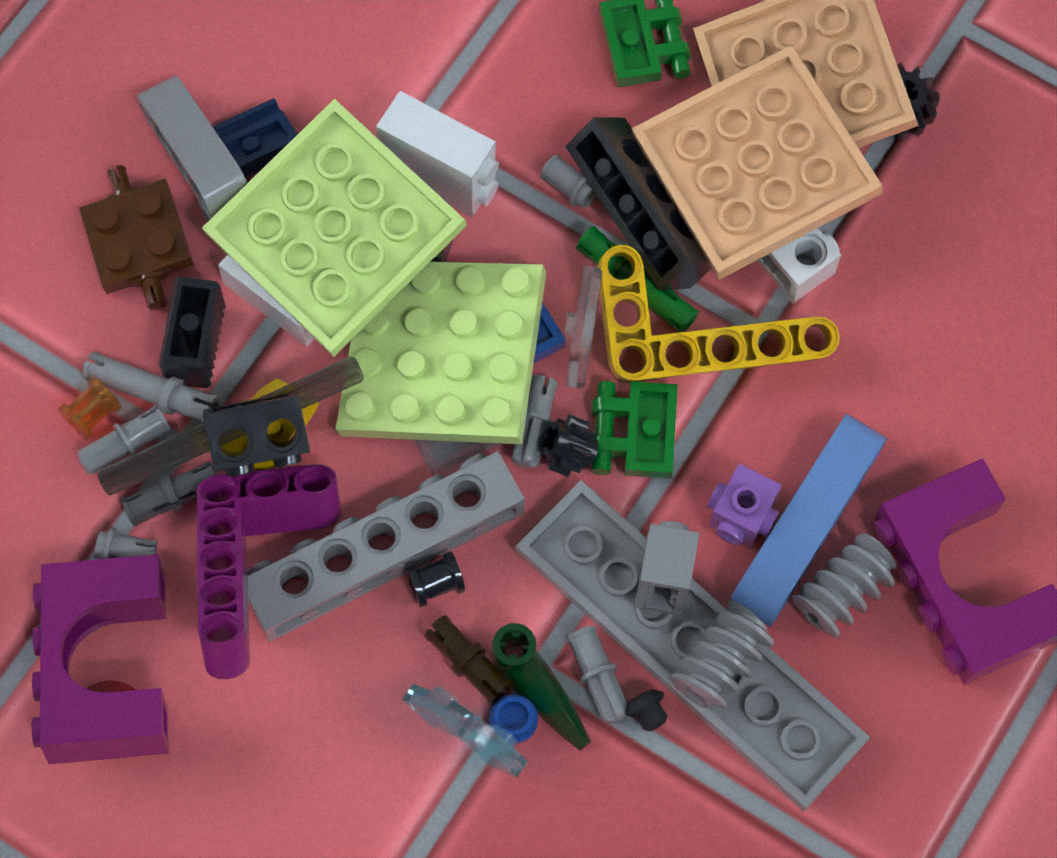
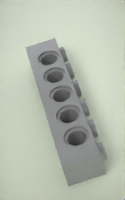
[248,451,525,643]

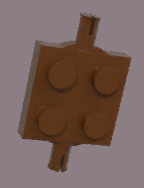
[79,165,194,310]

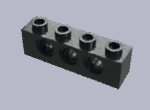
[565,117,712,291]

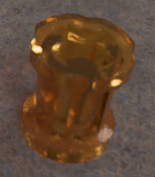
[58,377,122,439]

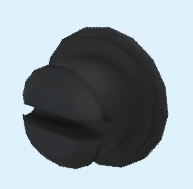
[625,689,668,731]

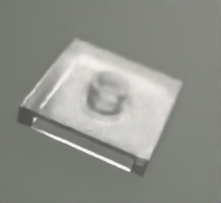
[564,265,603,389]

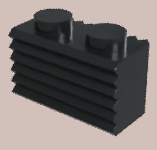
[158,277,226,388]

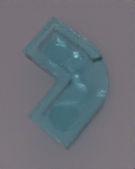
[402,684,528,777]

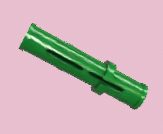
[575,226,700,333]

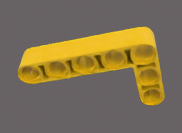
[597,245,840,382]

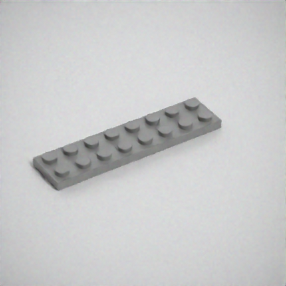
[516,480,870,812]

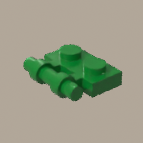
[599,0,691,88]
[591,381,678,479]

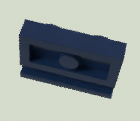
[213,98,298,178]

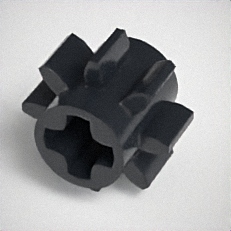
[539,415,598,477]

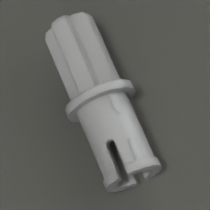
[512,375,558,468]
[77,405,171,474]
[567,626,627,723]

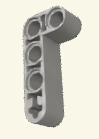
[136,75,247,222]

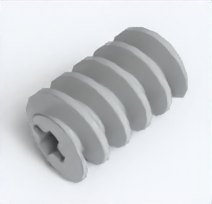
[792,533,897,639]
[670,600,775,709]

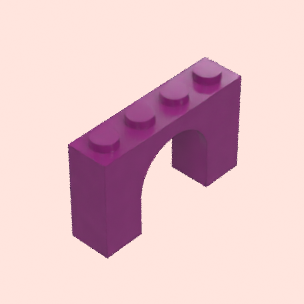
[874,458,1057,685]
[31,554,169,764]

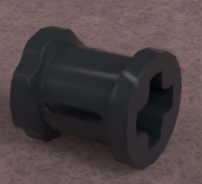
[405,551,465,608]

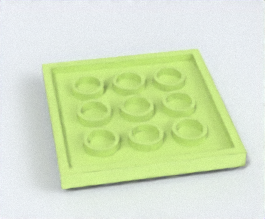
[202,99,467,357]
[335,262,546,444]

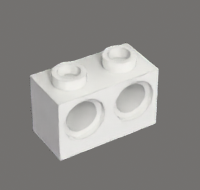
[756,228,841,303]

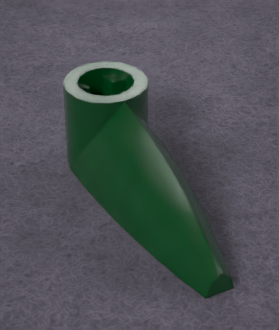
[492,623,591,751]

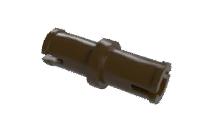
[424,615,514,705]

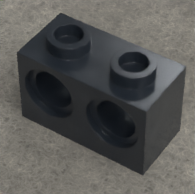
[202,390,310,476]

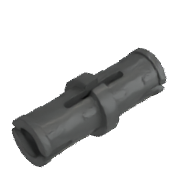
[122,461,217,527]

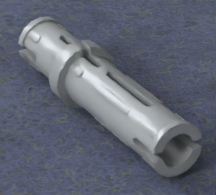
[83,351,221,423]

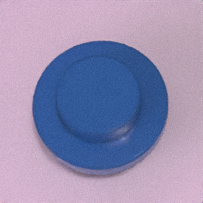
[489,694,538,744]

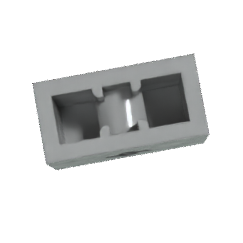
[634,521,699,616]

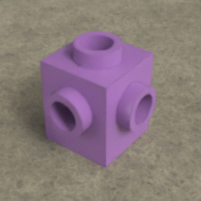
[707,463,782,547]

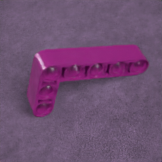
[197,464,341,679]

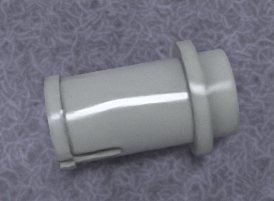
[540,154,597,208]
[94,528,158,559]

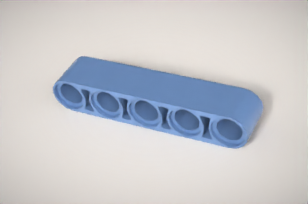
[730,414,888,627]

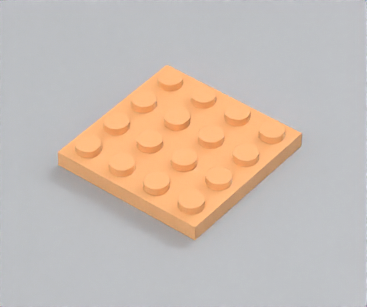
[693,0,919,148]
[631,45,883,280]

